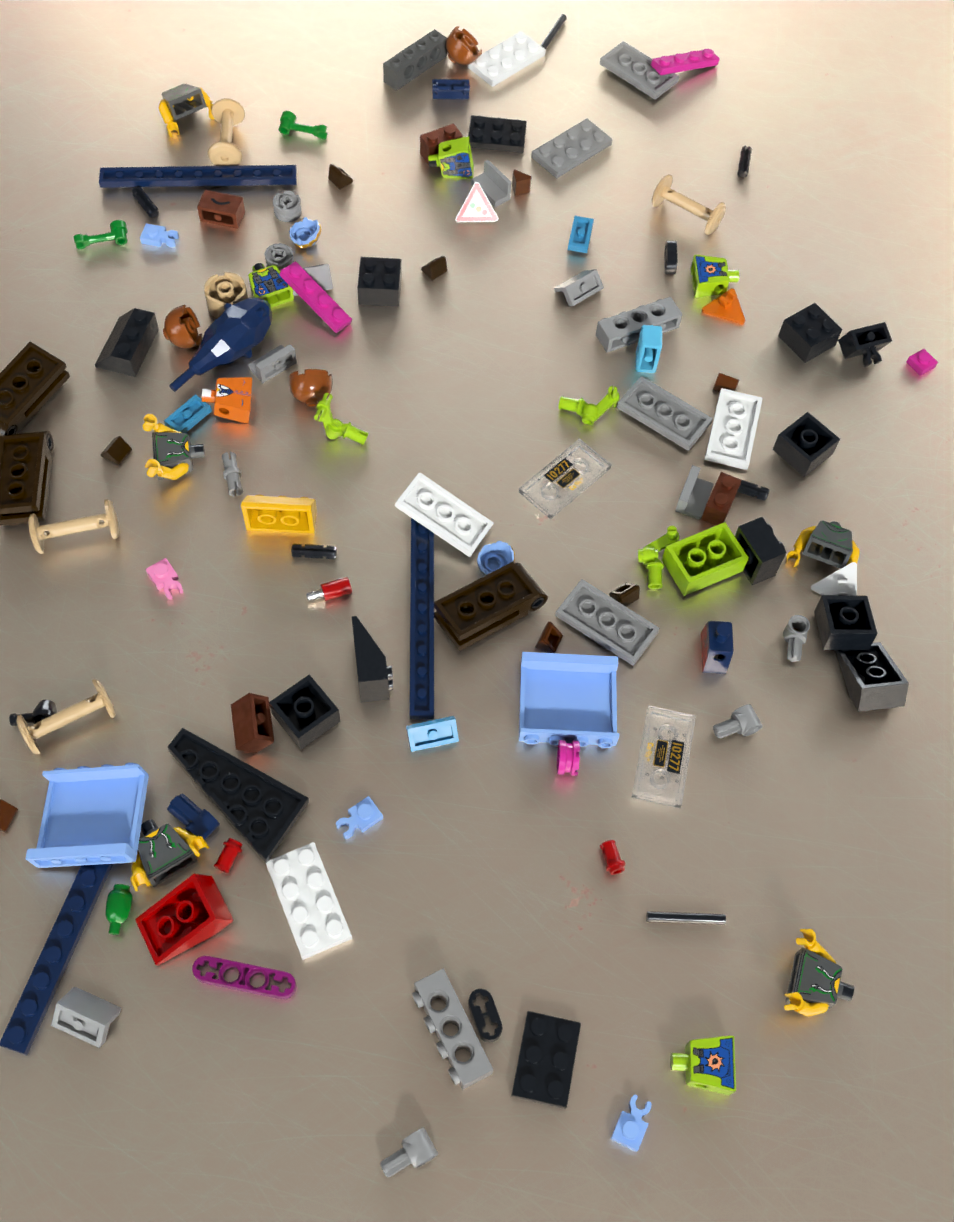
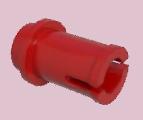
[214,838,243,873]
[600,840,625,875]

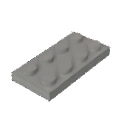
[600,41,679,100]
[531,119,612,179]
[617,376,713,451]
[555,579,660,666]

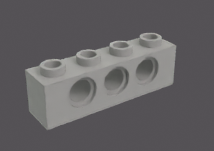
[596,297,682,353]
[412,968,493,1090]

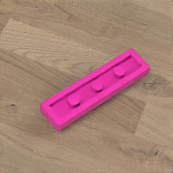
[651,48,720,75]
[279,261,352,333]

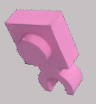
[145,558,183,600]

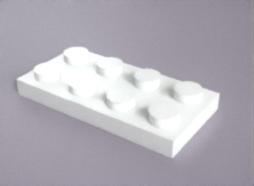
[468,31,546,87]
[704,388,763,470]
[395,472,494,557]
[266,842,352,960]

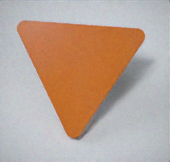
[702,288,745,324]

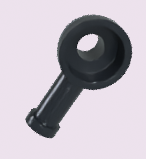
[9,700,57,726]

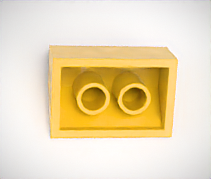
[241,494,317,534]

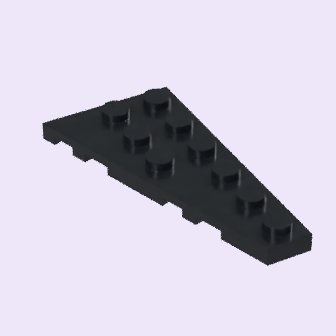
[168,728,309,863]

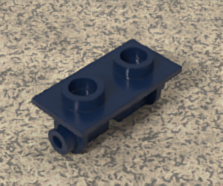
[432,79,470,99]

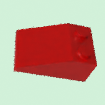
[135,873,234,965]

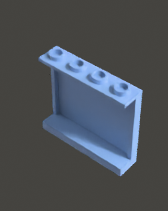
[519,652,619,748]
[25,763,149,868]

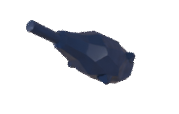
[169,298,272,392]

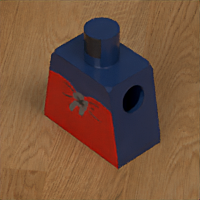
[701,621,733,674]

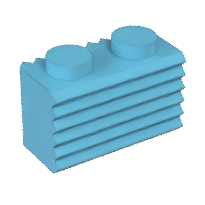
[635,325,662,373]

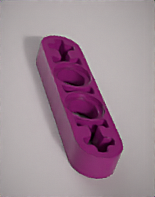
[192,956,297,999]

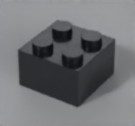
[357,257,402,307]
[778,303,842,363]
[772,412,840,477]
[735,517,786,585]
[814,595,878,650]
[269,674,340,750]

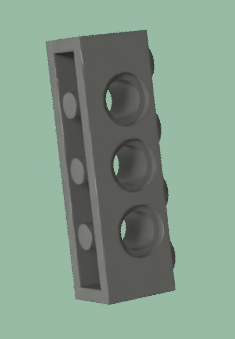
[383,29,447,91]

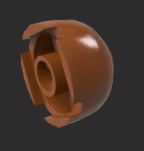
[446,26,482,65]
[163,305,203,349]
[289,369,333,407]

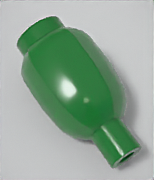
[105,884,133,935]

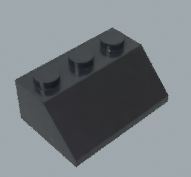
[95,308,159,377]

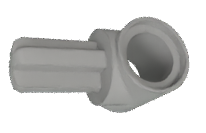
[783,615,810,662]
[713,704,763,739]
[380,1127,438,1177]

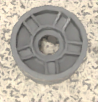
[273,190,302,222]
[265,243,294,271]

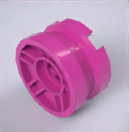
[557,740,580,776]

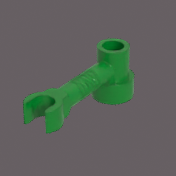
[279,111,328,140]
[73,220,128,249]

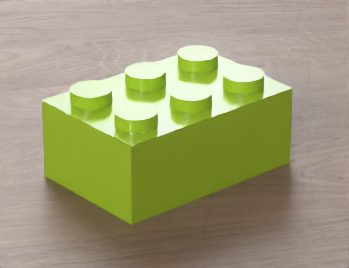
[662,522,749,596]

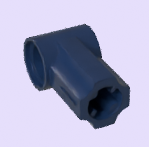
[167,793,220,840]

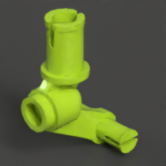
[558,386,619,425]
[314,393,369,445]
[638,526,680,589]

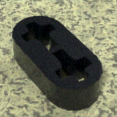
[664,240,677,274]
[468,989,503,1043]

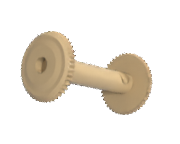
[208,98,245,166]
[652,174,726,235]
[28,499,119,554]
[16,679,116,755]

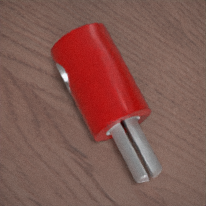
[306,577,352,601]

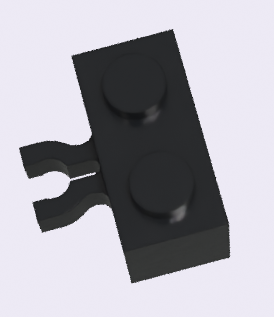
[838,322,892,367]

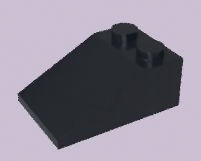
[352,616,393,703]
[835,642,909,712]

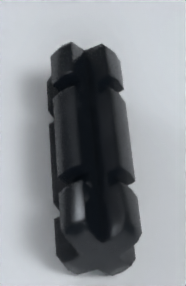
[737,145,752,178]
[132,186,159,218]
[737,479,769,501]
[291,544,337,559]

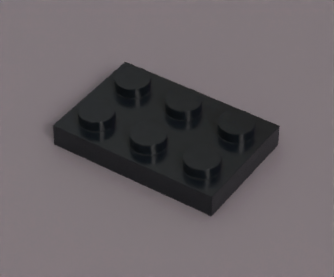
[468,115,527,153]
[511,1011,581,1109]

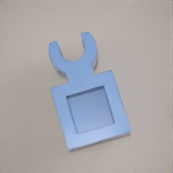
[140,223,179,247]
[336,796,383,839]
[611,1095,651,1152]

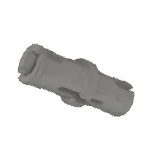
[222,452,243,496]

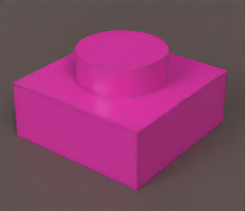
[907,349,938,376]

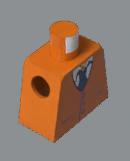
[202,377,252,424]

